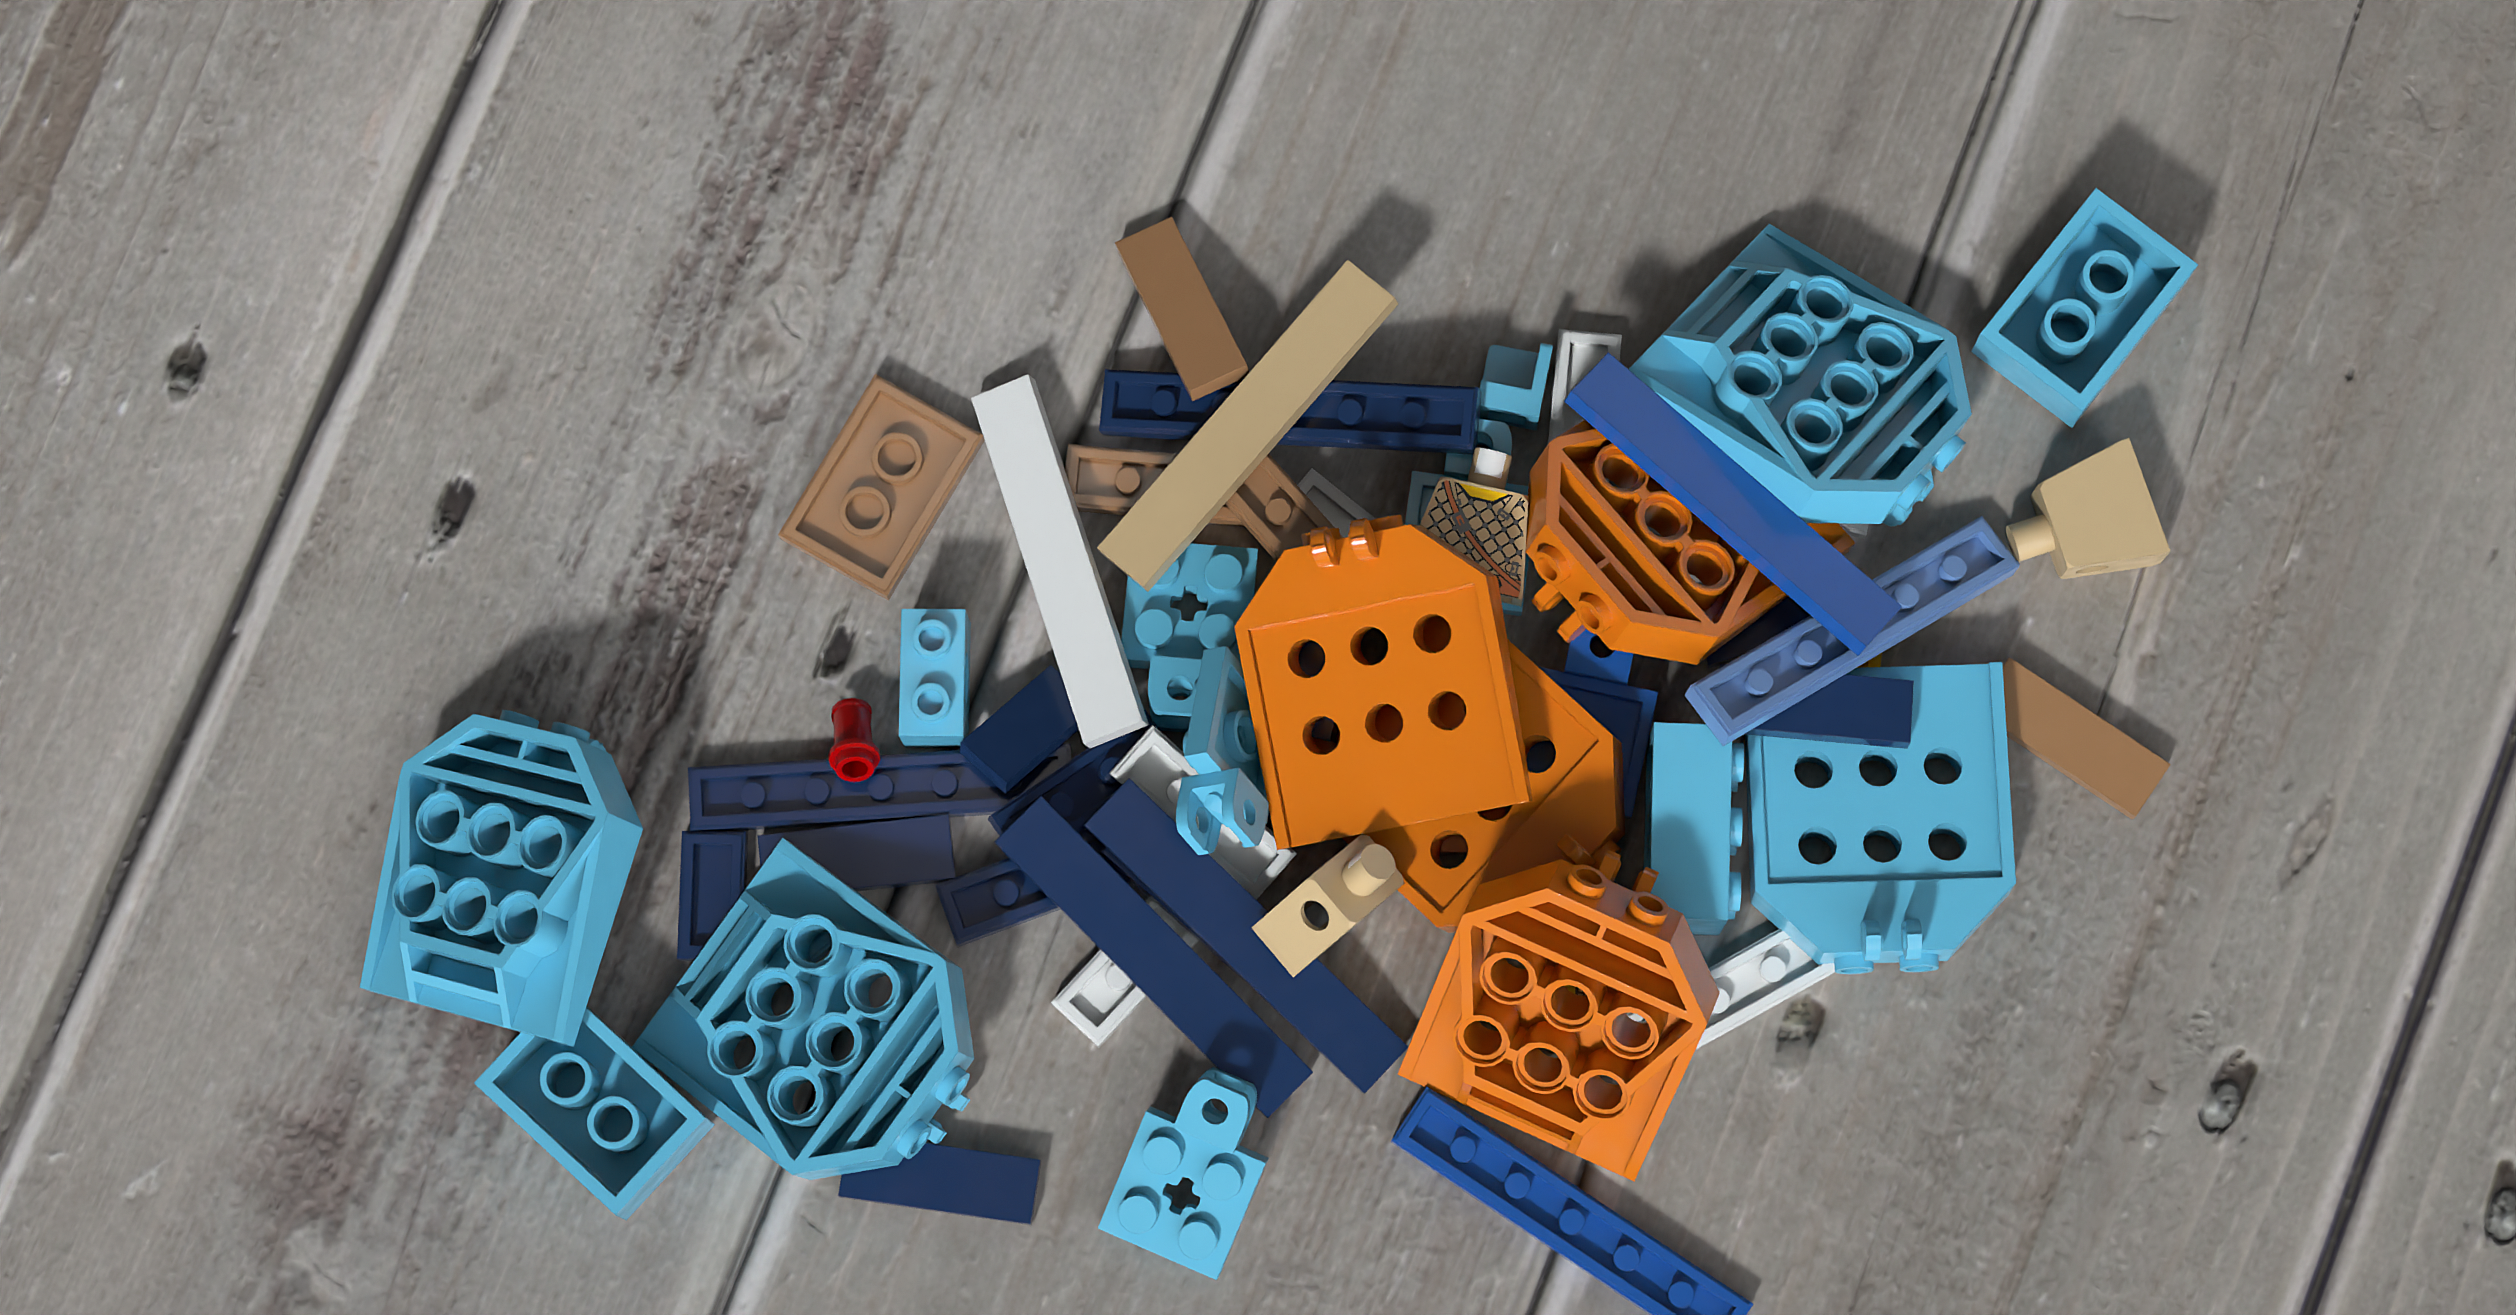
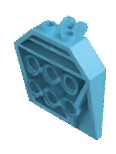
[1629,224,1972,527]
[1745,662,2016,974]
[360,710,643,1047]
[632,838,974,1180]

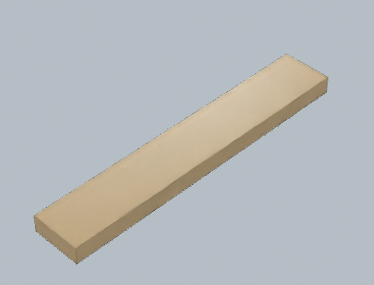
[1097,260,1398,592]

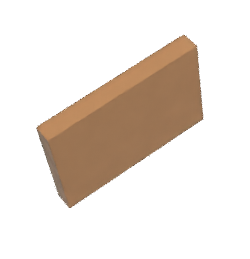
[778,374,985,601]

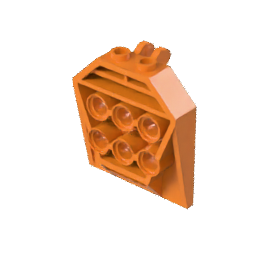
[1526,420,1856,665]
[1234,515,1533,850]
[1313,615,1625,933]
[1397,850,1720,1181]

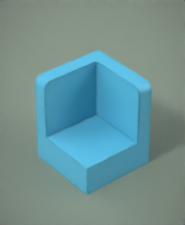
[1479,343,1553,431]

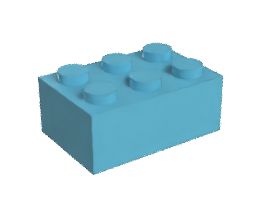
[1971,188,2198,428]
[1643,722,1744,936]
[474,1006,715,1221]

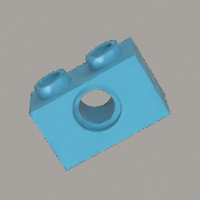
[899,609,971,748]

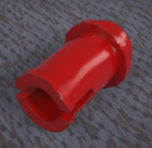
[828,698,880,782]

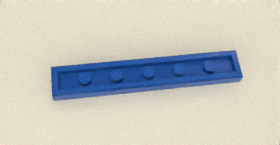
[1564,352,1902,656]
[1391,1087,1753,1315]

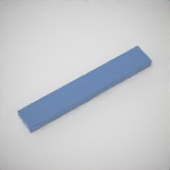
[1685,516,2020,746]

